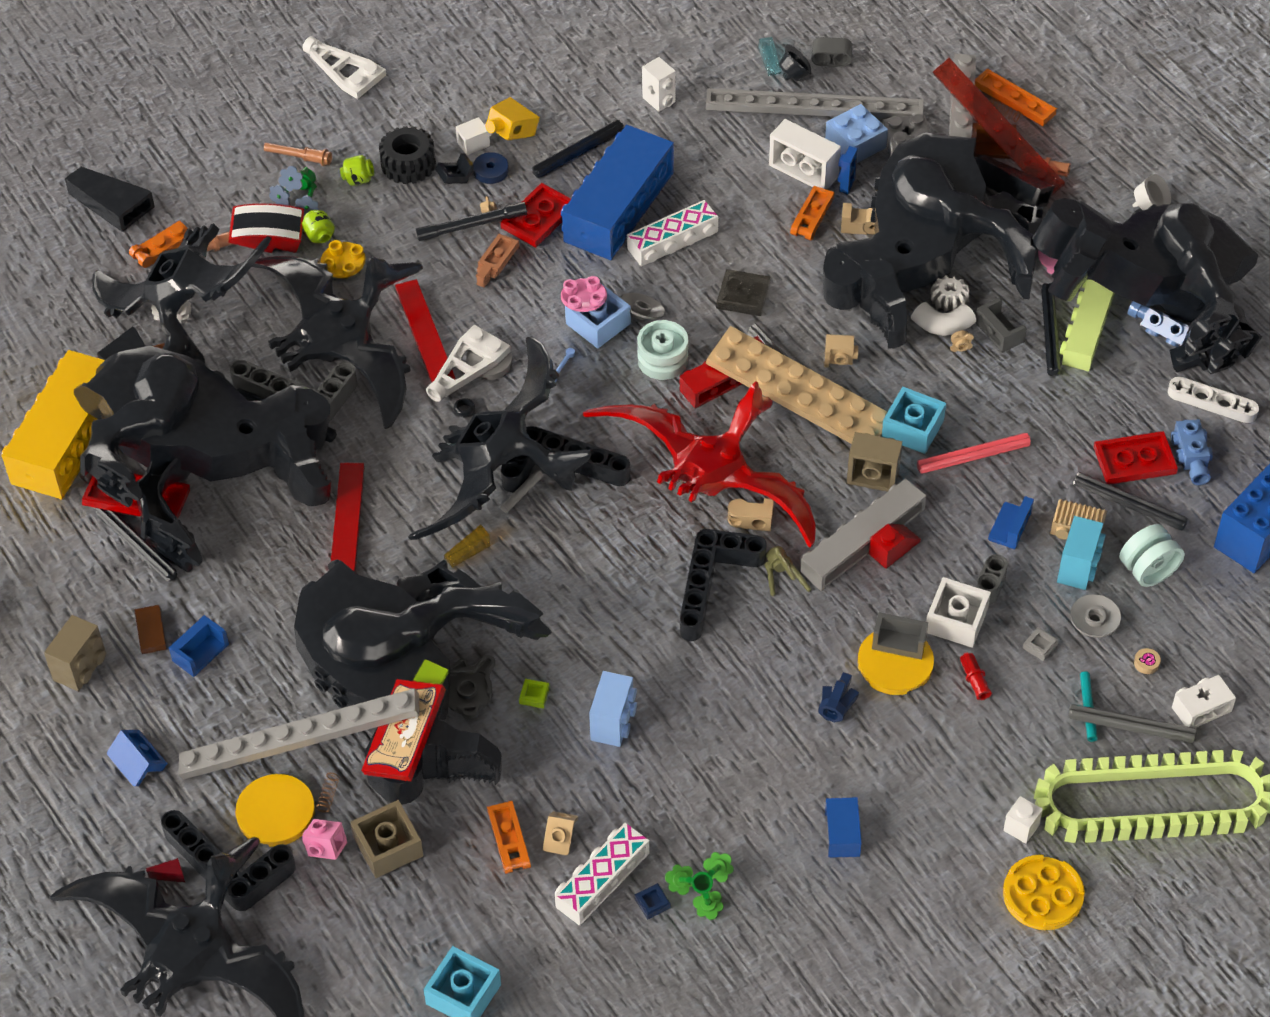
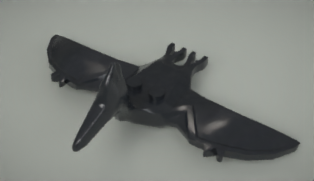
[92,223,272,364]
[252,256,423,429]
[408,336,591,540]
[50,837,305,1017]

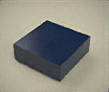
[634,883,671,920]

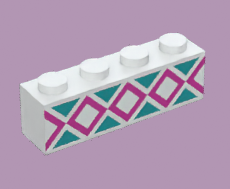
[627,200,718,267]
[555,823,649,926]

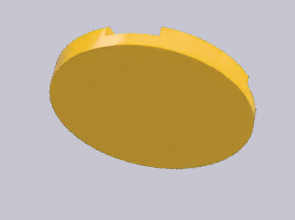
[857,632,934,695]
[235,774,315,847]
[1003,855,1085,930]

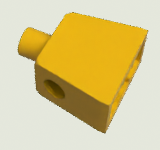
[485,97,540,140]

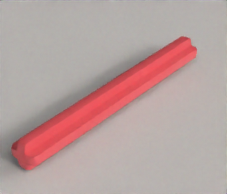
[917,433,1031,474]

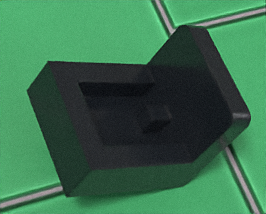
[435,153,474,184]
[1170,344,1209,373]

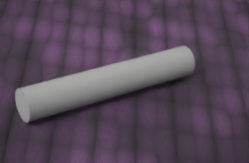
[500,470,543,513]

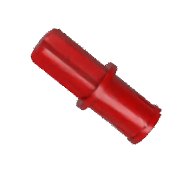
[960,652,992,700]

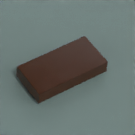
[134,605,167,654]

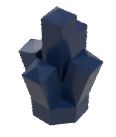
[818,672,859,723]

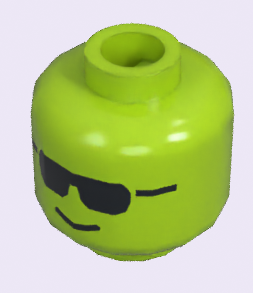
[340,155,374,186]
[302,210,335,243]

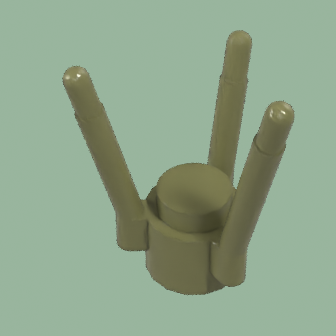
[764,546,811,596]

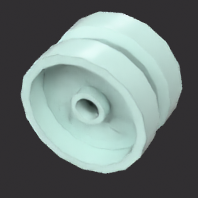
[637,320,688,380]
[1119,524,1185,587]

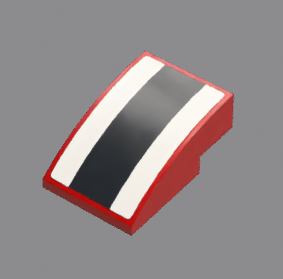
[228,204,304,253]

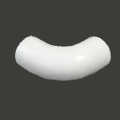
[911,302,976,336]

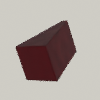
[146,858,185,883]

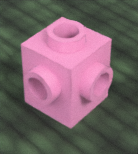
[302,819,347,860]

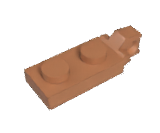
[476,234,519,288]

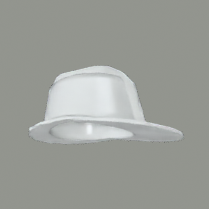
[1132,174,1171,210]

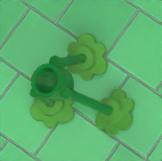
[665,852,734,920]

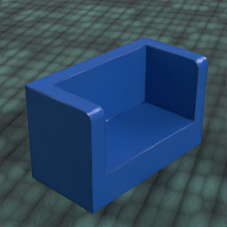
[169,615,229,677]
[825,797,862,858]

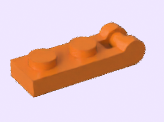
[790,186,835,241]
[129,220,188,268]
[487,801,531,874]

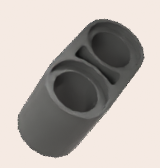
[811,37,853,67]
[976,554,1008,605]

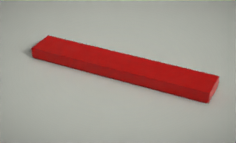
[395,279,456,383]
[331,463,365,572]

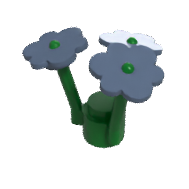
[269,166,319,216]

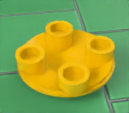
[321,240,366,278]

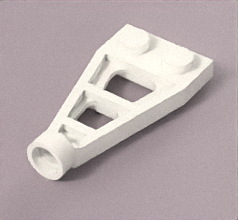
[303,36,386,99]
[426,325,511,402]

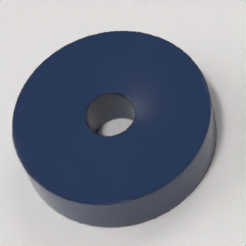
[473,152,509,184]

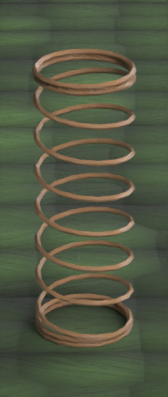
[988,98,1021,122]
[316,772,340,812]

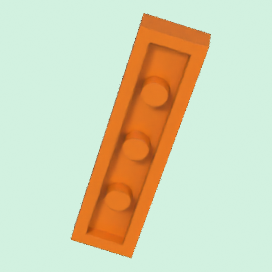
[975,69,1057,126]

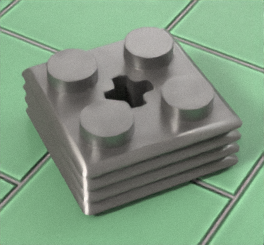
[882,114,930,157]

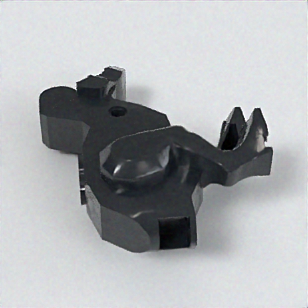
[823,132,1043,349]
[1033,198,1262,374]
[74,346,331,572]
[294,559,552,805]

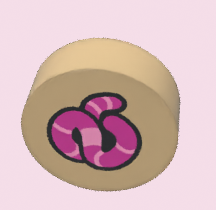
[1134,648,1161,674]

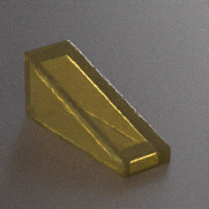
[444,525,491,568]

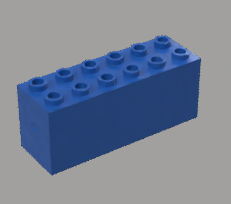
[561,125,674,260]
[1214,464,1270,574]

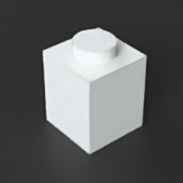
[456,117,491,155]
[1003,796,1043,844]

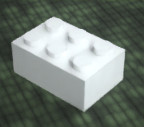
[769,119,841,189]

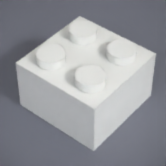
[926,577,991,648]

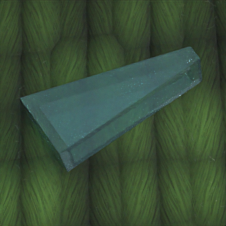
[758,37,781,76]

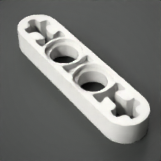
[1168,377,1259,423]

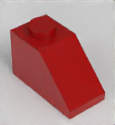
[869,524,921,569]

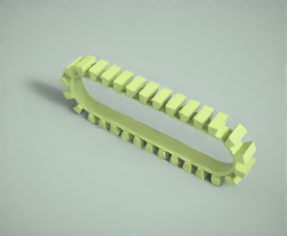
[1034,750,1270,843]

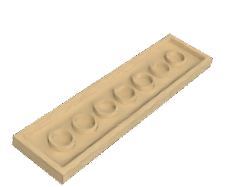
[706,326,887,444]

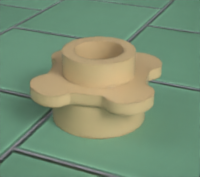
[480,196,497,222]
[950,330,974,352]

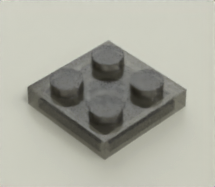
[716,269,771,316]

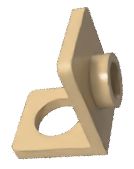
[543,811,578,855]

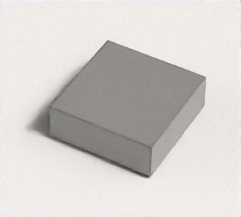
[1023,627,1059,661]

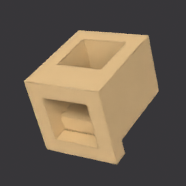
[824,334,858,367]

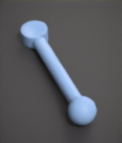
[555,348,575,382]

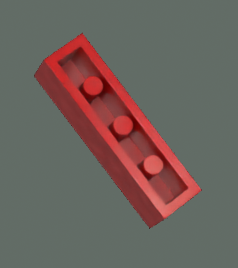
[680,336,764,409]

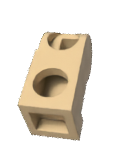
[841,203,875,235]
[727,498,774,532]

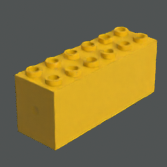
[2,350,105,500]

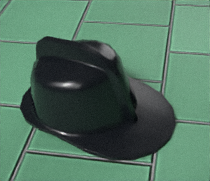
[779,44,812,81]

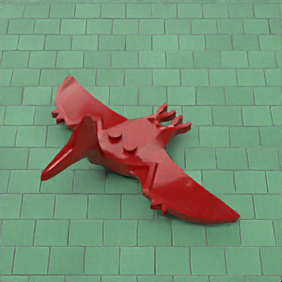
[583,381,816,548]

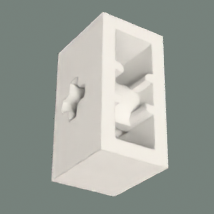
[642,57,676,112]
[1172,675,1236,728]

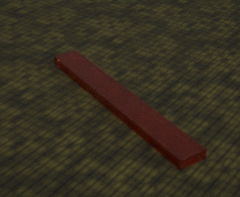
[933,58,1065,196]

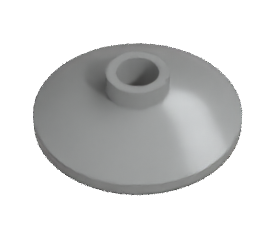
[621,293,665,320]
[1070,594,1121,638]

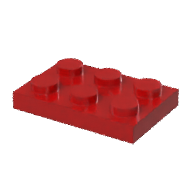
[500,183,571,248]
[1093,431,1178,484]

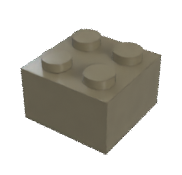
[847,432,903,492]
[44,615,106,692]
[350,800,424,879]

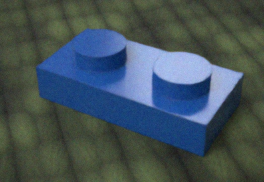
[837,146,858,194]

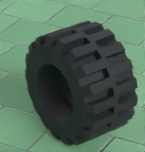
[379,126,436,184]

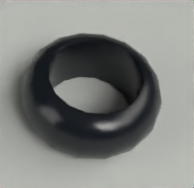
[453,398,475,418]

